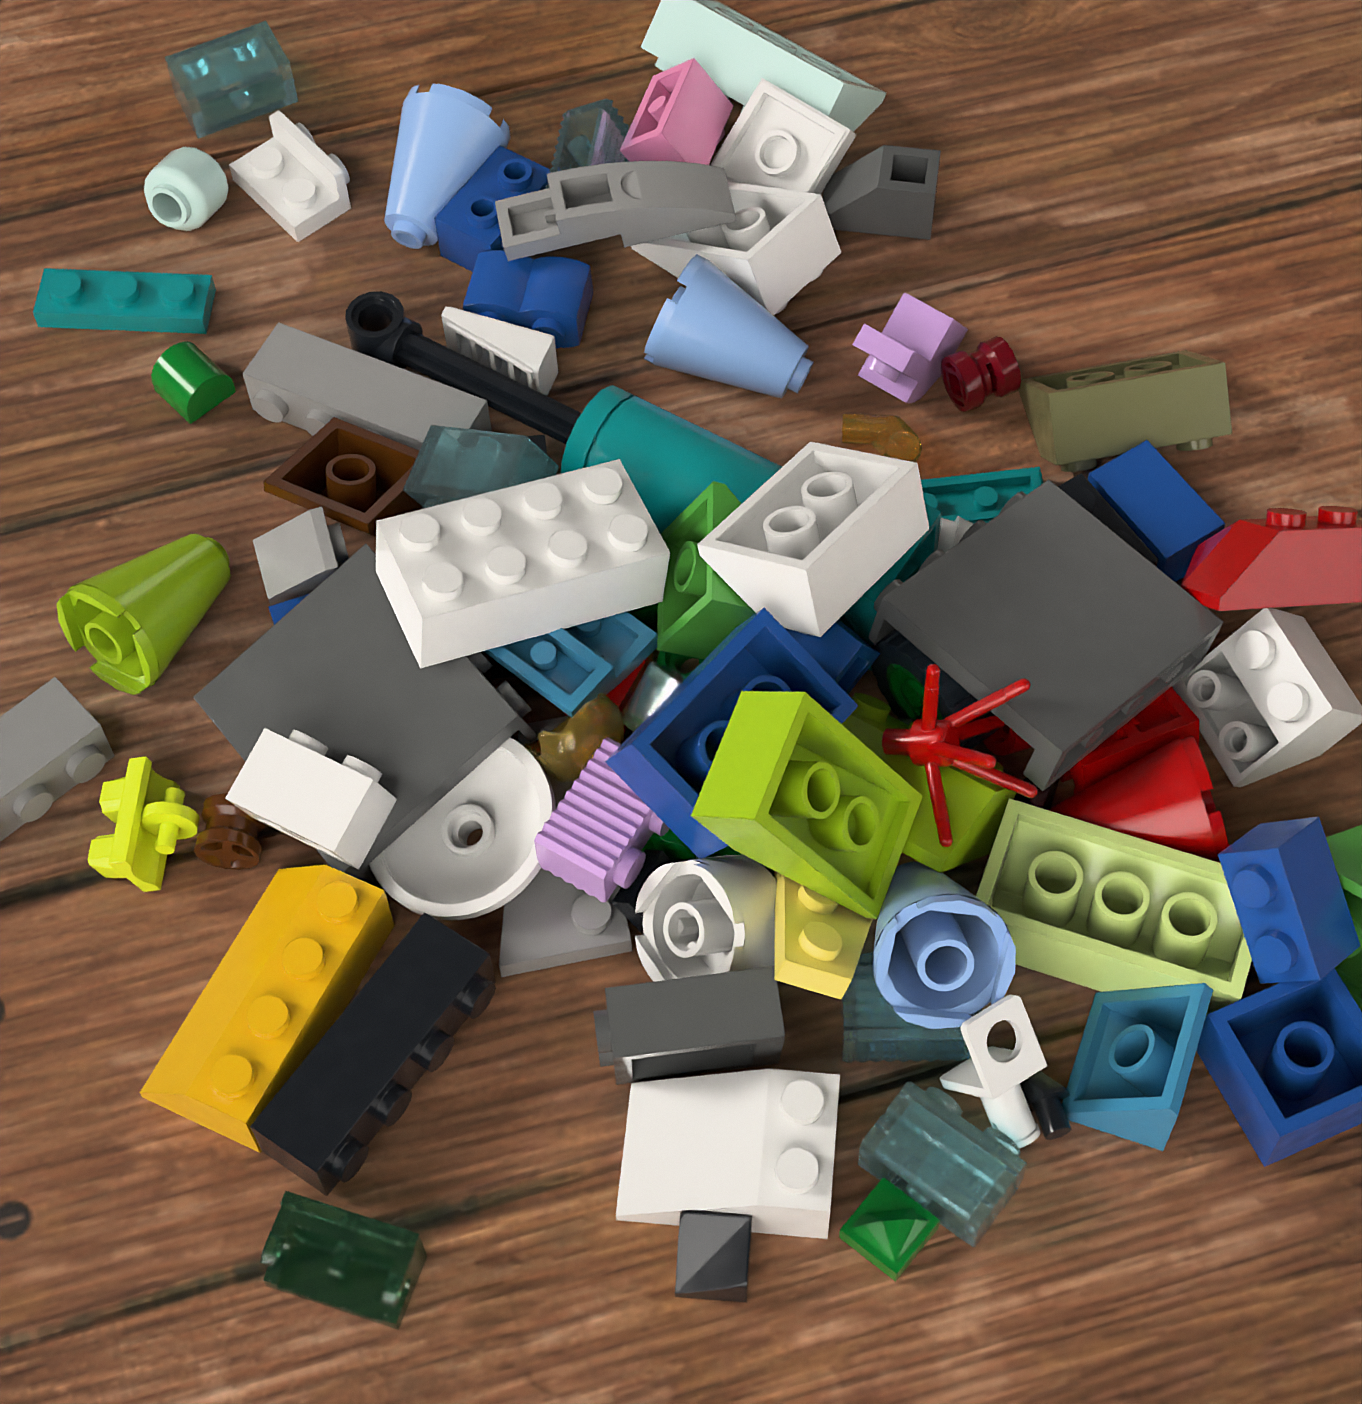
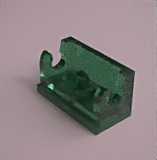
[260,1191,427,1330]

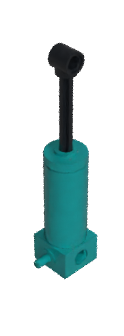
[345,291,942,671]

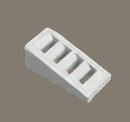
[441,306,558,396]

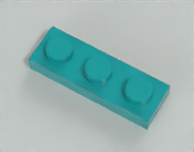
[33,268,216,334]

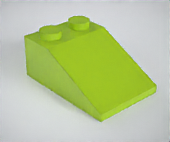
[691,691,923,919]

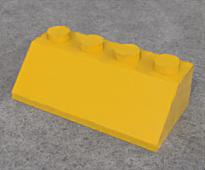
[140,865,394,1153]

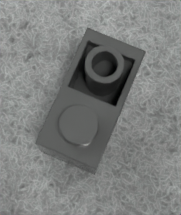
[822,145,941,240]

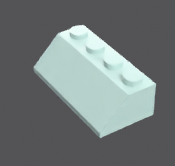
[641,0,887,132]

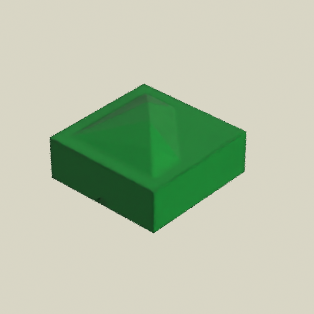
[839,1177,940,1282]

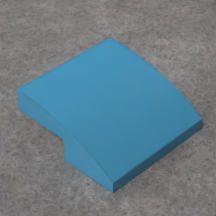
[483,612,658,718]

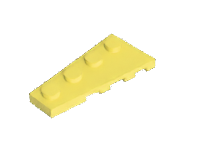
[775,871,873,999]

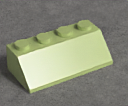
[976,798,1252,1019]

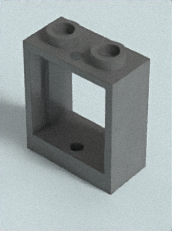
[593,966,785,1085]

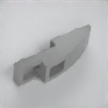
[495,161,736,261]

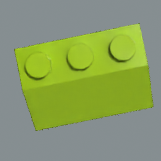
[842,693,1016,873]

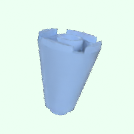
[384,84,511,249]
[644,254,814,399]
[873,862,1016,1029]

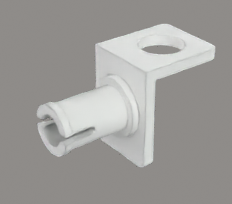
[940,994,1048,1151]

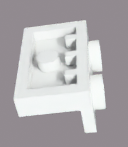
[229,110,351,242]

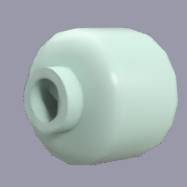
[144,147,229,231]

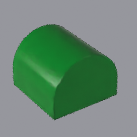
[151,342,236,424]

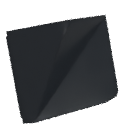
[675,1211,752,1303]

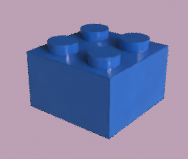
[1196,968,1362,1167]

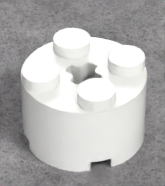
[635,854,777,982]

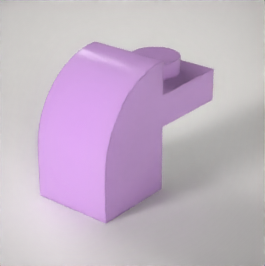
[852,292,968,404]

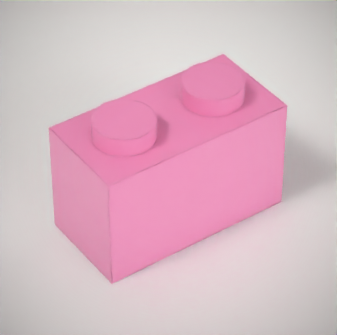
[619,58,734,165]

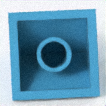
[1062,983,1213,1151]

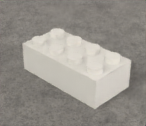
[376,459,670,668]

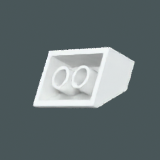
[697,442,929,637]

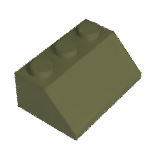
[1018,350,1232,472]

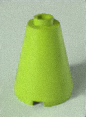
[57,534,231,695]

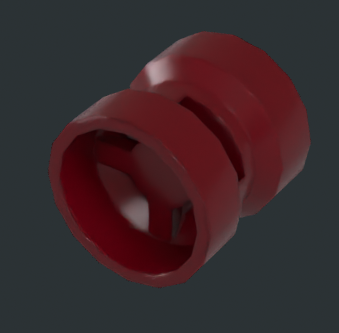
[940,336,1021,412]

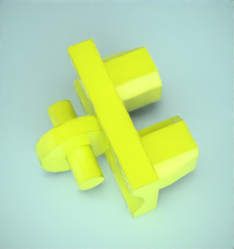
[87,756,200,892]

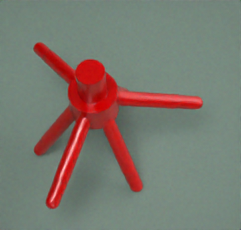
[882,664,1038,847]

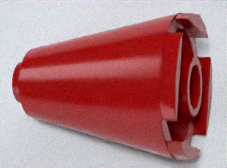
[1047,736,1229,863]

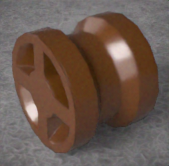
[194,793,266,870]

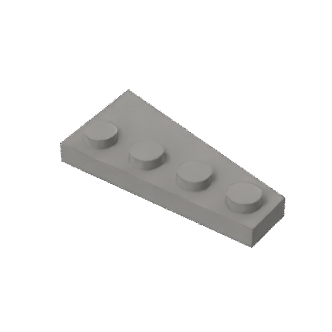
[499,713,632,977]

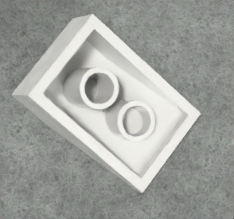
[631,181,841,315]
[616,1069,840,1239]

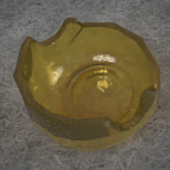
[524,693,624,782]

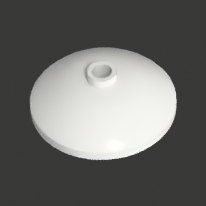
[369,738,556,921]

